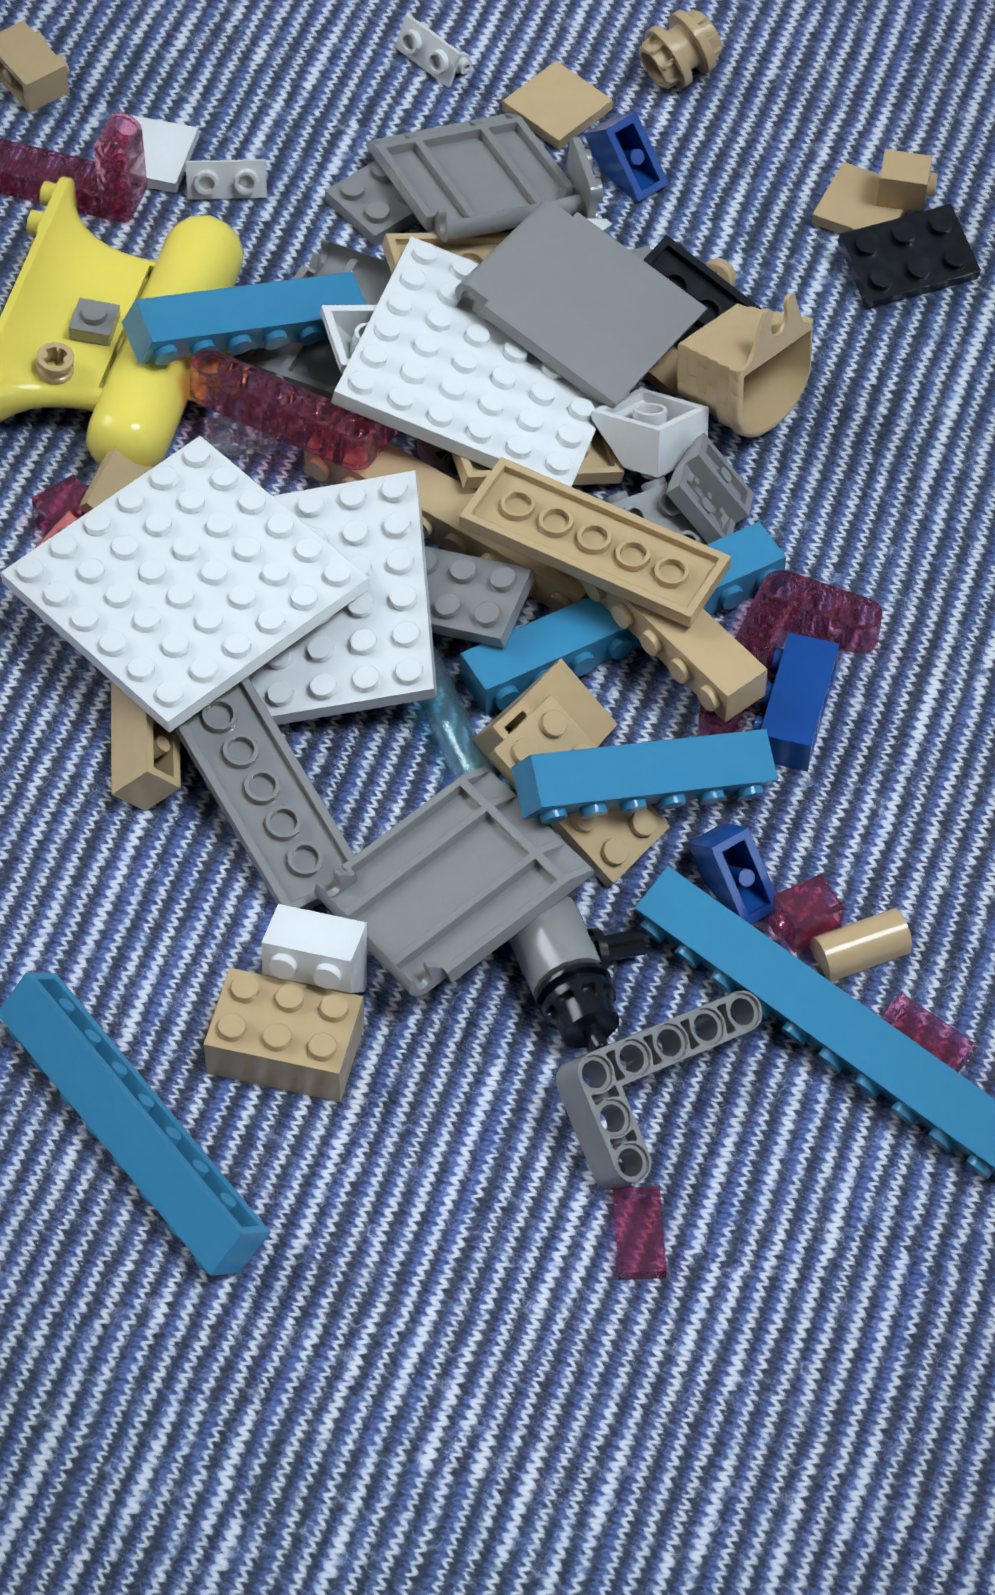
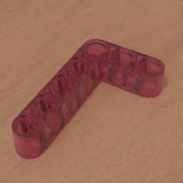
[0,112,148,223]
[189,350,399,470]
[697,570,882,736]

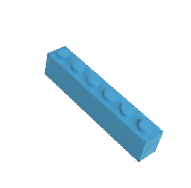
[122,272,367,365]
[512,729,778,824]

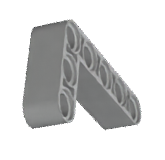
[556,990,763,1190]

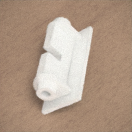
[395,14,472,88]
[186,159,267,200]

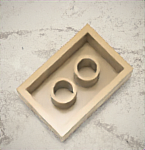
[204,968,365,1102]

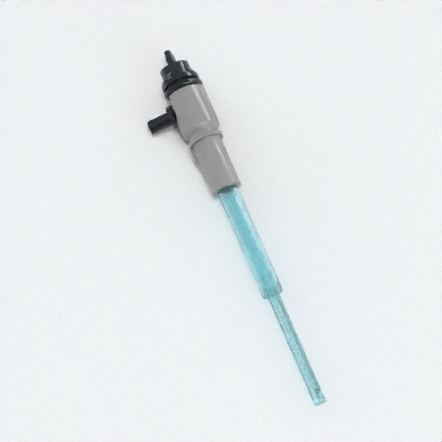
[418,646,647,1051]

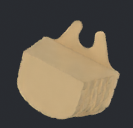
[677,293,813,438]

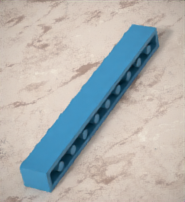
[635,866,995,1180]

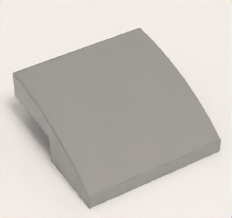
[666,433,754,544]

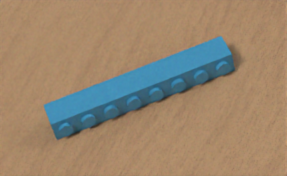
[461,521,786,716]
[0,972,271,1276]

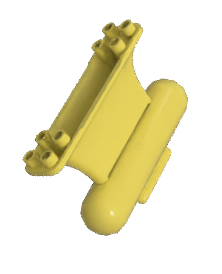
[0,176,244,467]

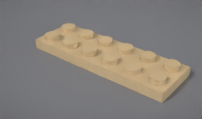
[459,457,731,628]

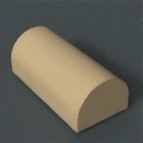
[809,908,912,982]

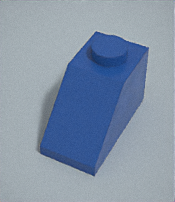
[584,112,669,202]
[688,823,782,925]

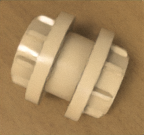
[639,9,722,89]

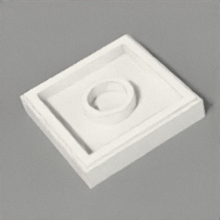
[100,114,199,193]

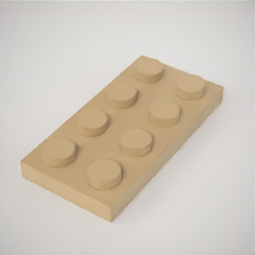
[487,695,670,887]

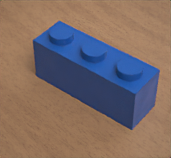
[753,632,840,772]

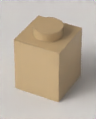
[876,149,938,212]

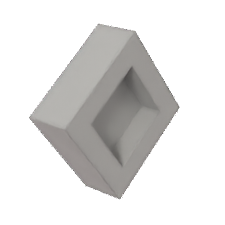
[69,298,120,346]

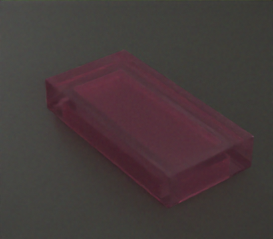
[612,1186,667,1280]

